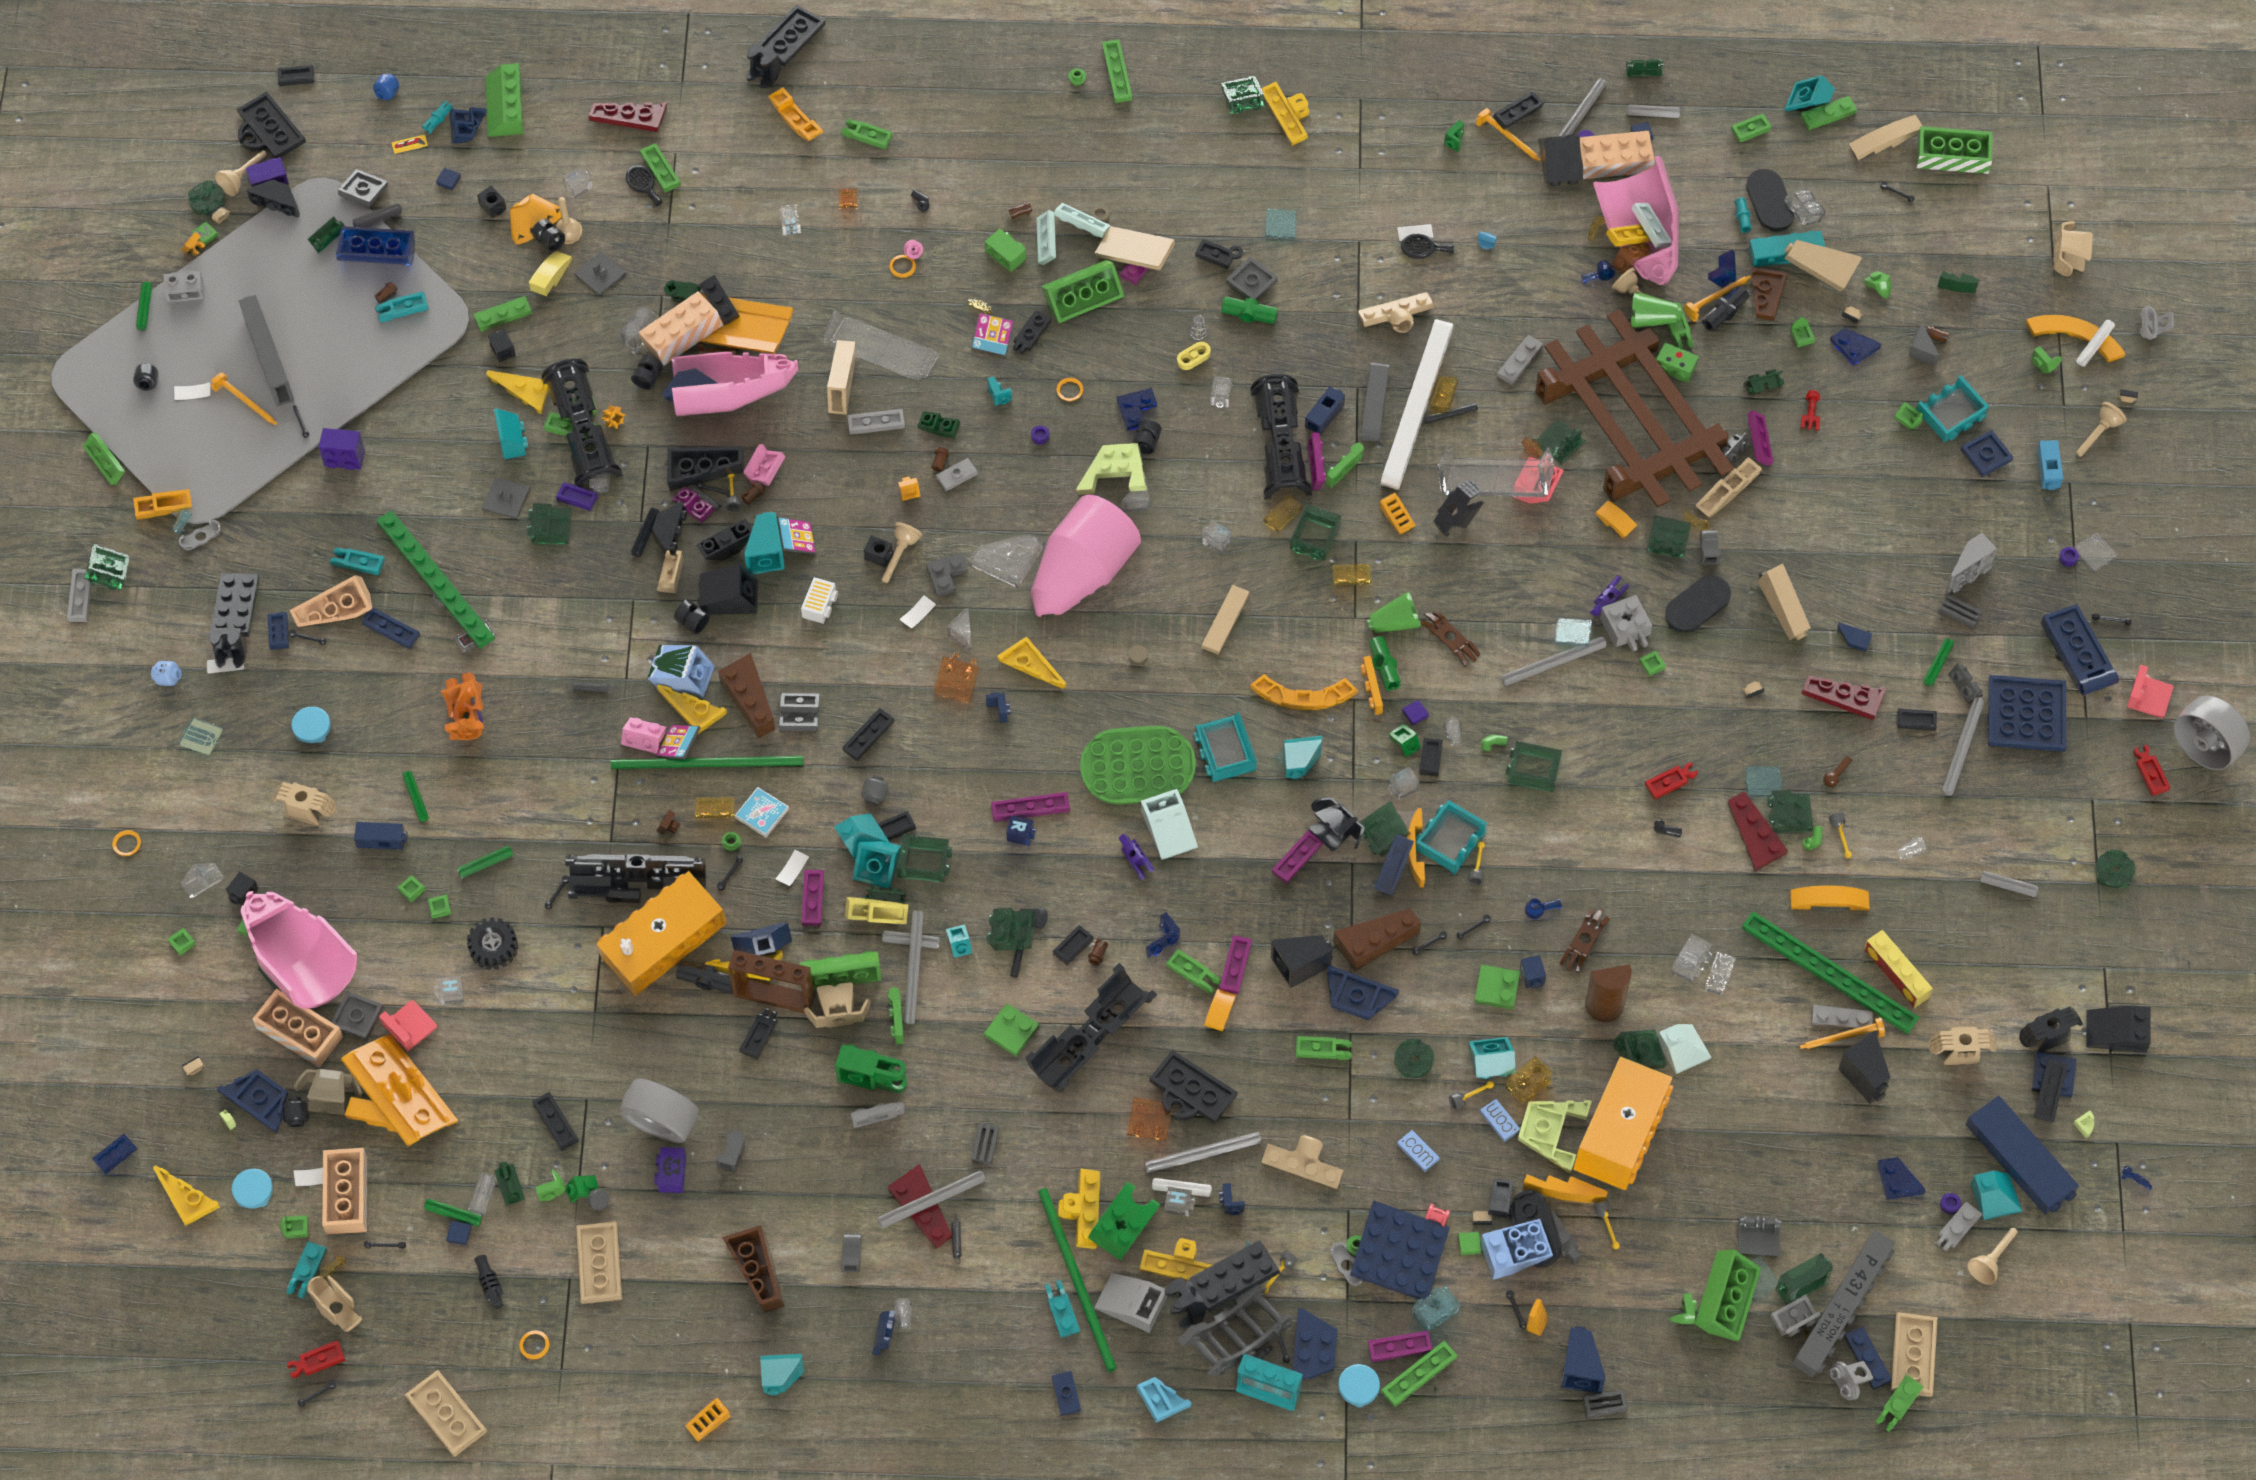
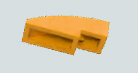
[133,489,192,520]

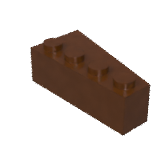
[718,653,775,738]
[1333,908,1421,971]
[722,1225,785,1313]

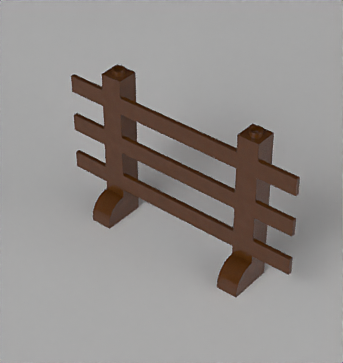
[1535,309,1734,508]

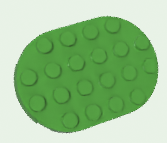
[1080,726,1196,805]

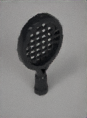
[626,165,663,206]
[1401,234,1454,259]

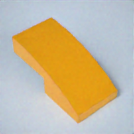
[1595,501,1637,539]
[1204,989,1236,1031]

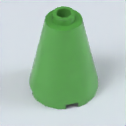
[1631,292,1682,329]
[1367,592,1421,633]

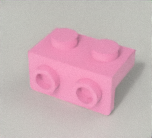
[744,444,785,486]
[621,717,666,754]

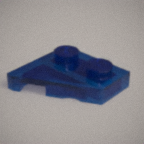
[1830,328,1882,366]
[1877,1157,1925,1200]

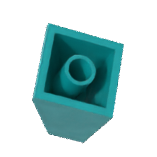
[744,512,785,575]

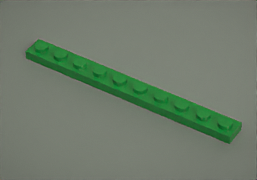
[376,510,495,649]
[1741,911,1920,1035]

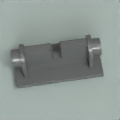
[1721,433,1749,464]
[1948,663,1983,704]

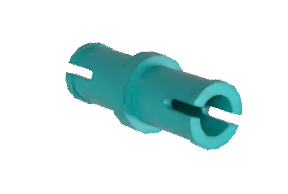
[422,101,453,134]
[1734,197,1752,233]

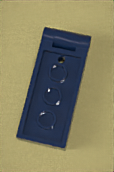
[2041,604,2119,696]

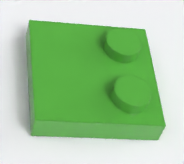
[1474,965,1520,1010]
[984,1004,1039,1057]

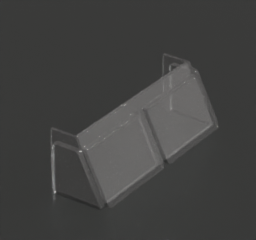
[823,310,940,382]
[1437,445,1554,497]

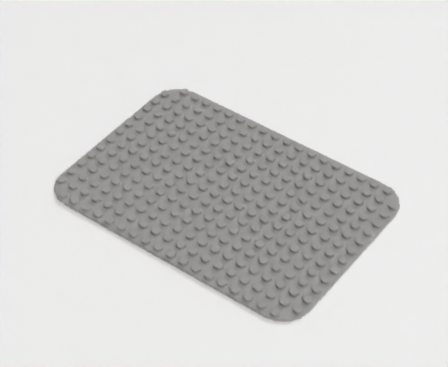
[51,178,469,524]

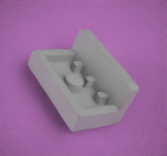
[1770,1295,1821,1337]

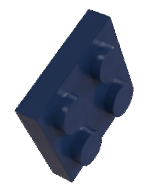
[1960,430,2013,477]
[2031,1052,2077,1098]

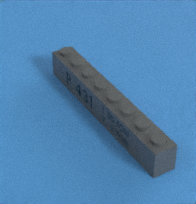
[1791,1230,1895,1377]

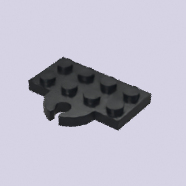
[237,92,306,158]
[1149,1050,1238,1124]

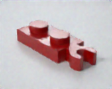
[2133,745,2171,796]
[1645,762,1698,800]
[286,1340,346,1378]

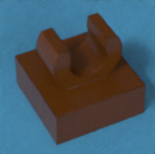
[656,810,680,835]

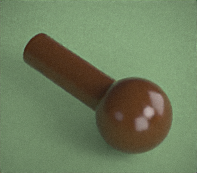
[1823,756,1853,787]

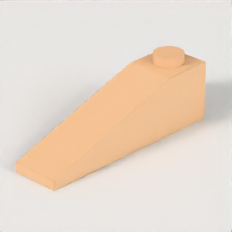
[290,575,372,627]

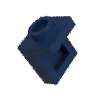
[986,692,1011,723]
[1219,1183,1245,1215]

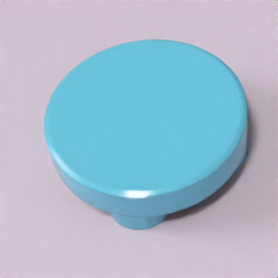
[291,707,331,743]
[232,1169,273,1209]
[1338,1364,1380,1407]

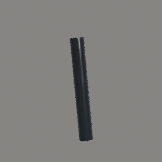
[1423,403,1478,424]

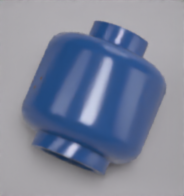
[373,74,399,100]

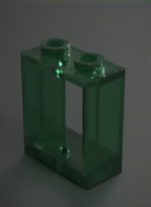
[1290,504,1342,561]
[1505,741,1562,792]
[897,834,953,883]
[1776,1253,1833,1305]

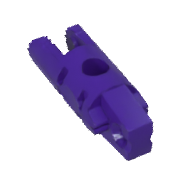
[1590,575,1630,617]
[1119,834,1155,879]

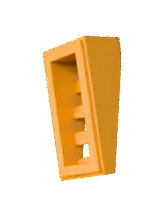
[1379,493,1416,535]
[1526,1299,1548,1336]
[685,1398,731,1442]

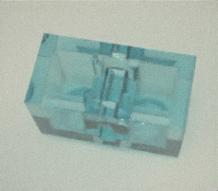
[1412,1285,1460,1332]

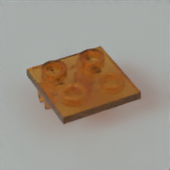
[933,652,980,703]
[1127,1097,1173,1141]

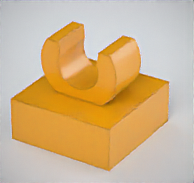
[180,232,205,256]
[898,476,920,501]

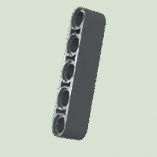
[1360,362,1390,443]

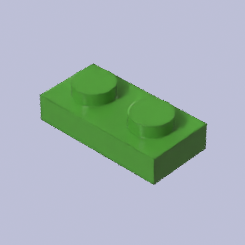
[1731,114,1772,143]

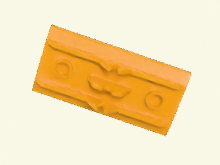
[700,293,793,354]
[341,1034,458,1147]

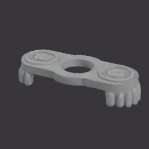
[179,520,221,550]
[1330,1242,1363,1286]

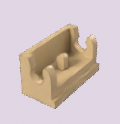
[657,550,684,594]

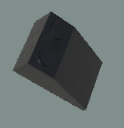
[2086,1005,2151,1053]

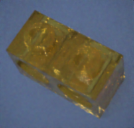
[1506,1056,1552,1104]

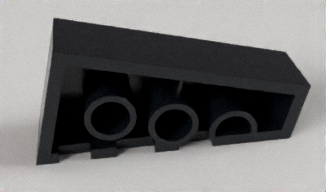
[667,446,744,491]

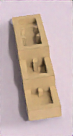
[1849,115,1922,160]
[1695,457,1763,518]

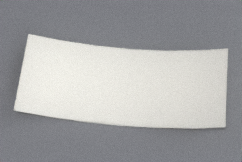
[174,382,210,400]
[900,596,936,628]
[776,850,809,886]
[294,1168,323,1186]

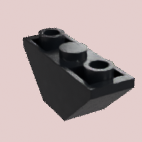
[247,180,300,218]
[652,502,687,555]
[696,519,752,561]

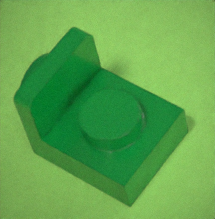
[1444,120,1465,152]
[1389,724,1421,757]

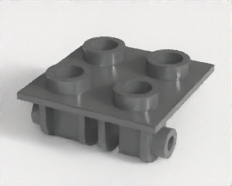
[1738,1216,1781,1257]

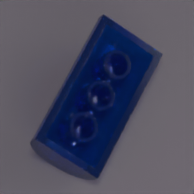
[336,226,415,265]

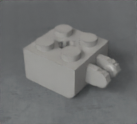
[1600,595,1652,652]

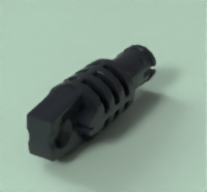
[474,1255,504,1309]

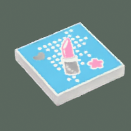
[735,787,789,838]

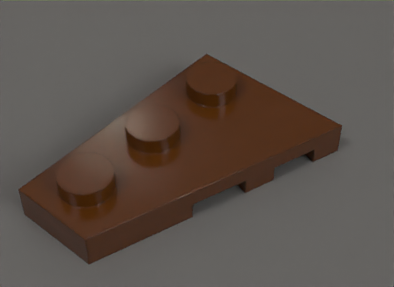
[1752,267,1787,321]

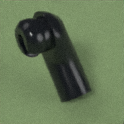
[911,189,930,212]
[1653,820,1682,838]

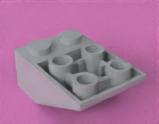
[1945,533,1997,595]
[1094,1273,1167,1333]

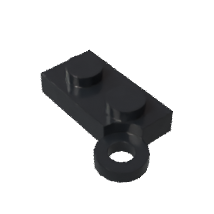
[1195,239,1243,269]

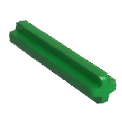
[136,281,152,331]
[1923,638,1954,687]
[402,771,429,822]
[457,846,513,878]
[424,1199,482,1227]

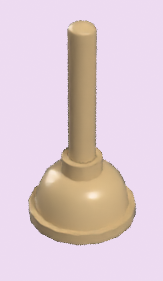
[215,151,267,196]
[555,197,583,244]
[1612,268,1641,295]
[2076,402,2127,457]
[882,522,923,583]
[1967,1228,2017,1285]

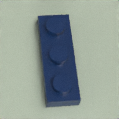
[362,607,420,650]
[1374,834,1414,895]
[1844,1326,1892,1390]

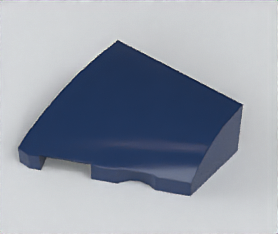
[450,107,487,143]
[872,1311,895,1355]

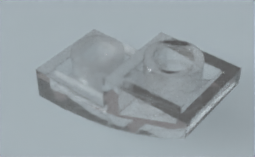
[1704,952,1736,996]

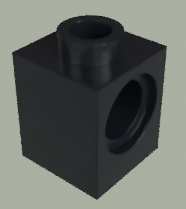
[477,185,507,219]
[488,329,516,363]
[863,535,894,567]
[226,871,259,906]

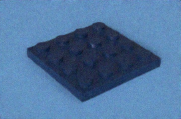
[1988,675,2066,752]
[1350,1200,1450,1302]

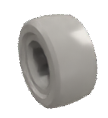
[2173,695,2251,770]
[619,1079,699,1143]

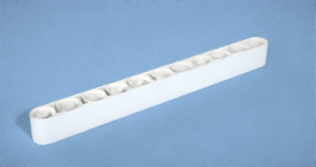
[1380,319,1453,490]

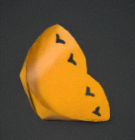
[510,194,561,245]

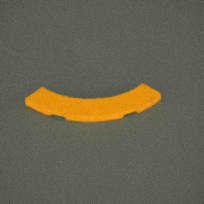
[2025,315,2125,363]
[1250,674,1358,710]

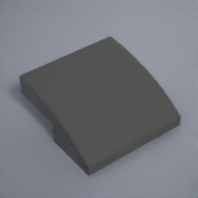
[779,693,820,732]

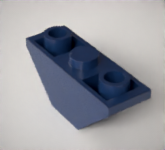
[663,368,718,402]
[730,921,792,955]

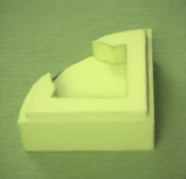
[219,1110,236,1130]
[2074,1111,2094,1138]

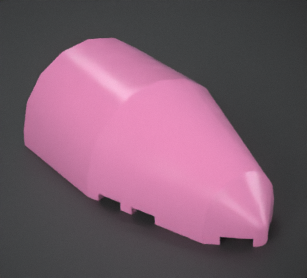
[1593,156,1679,285]
[672,352,798,417]
[1030,494,1141,617]
[241,891,357,1009]

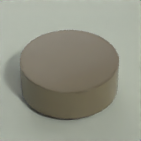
[1091,206,1109,223]
[1129,645,1148,665]

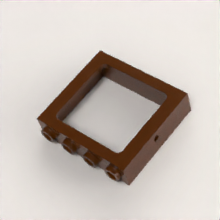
[728,950,815,1013]

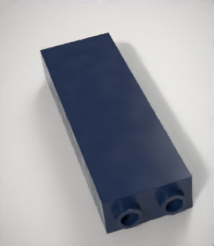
[1966,1096,2079,1215]

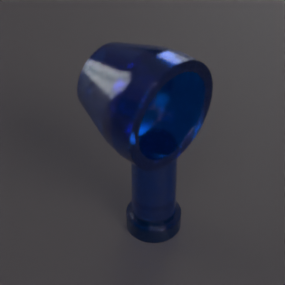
[1581,260,1616,284]
[1525,898,1562,919]

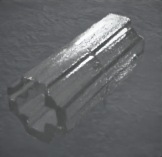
[468,1172,497,1216]

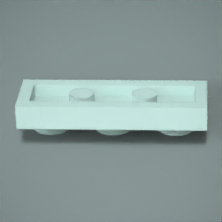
[1054,203,1110,238]
[1631,203,1672,248]
[1037,210,1056,265]

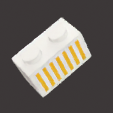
[801,577,838,624]

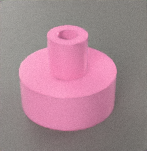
[904,240,923,259]

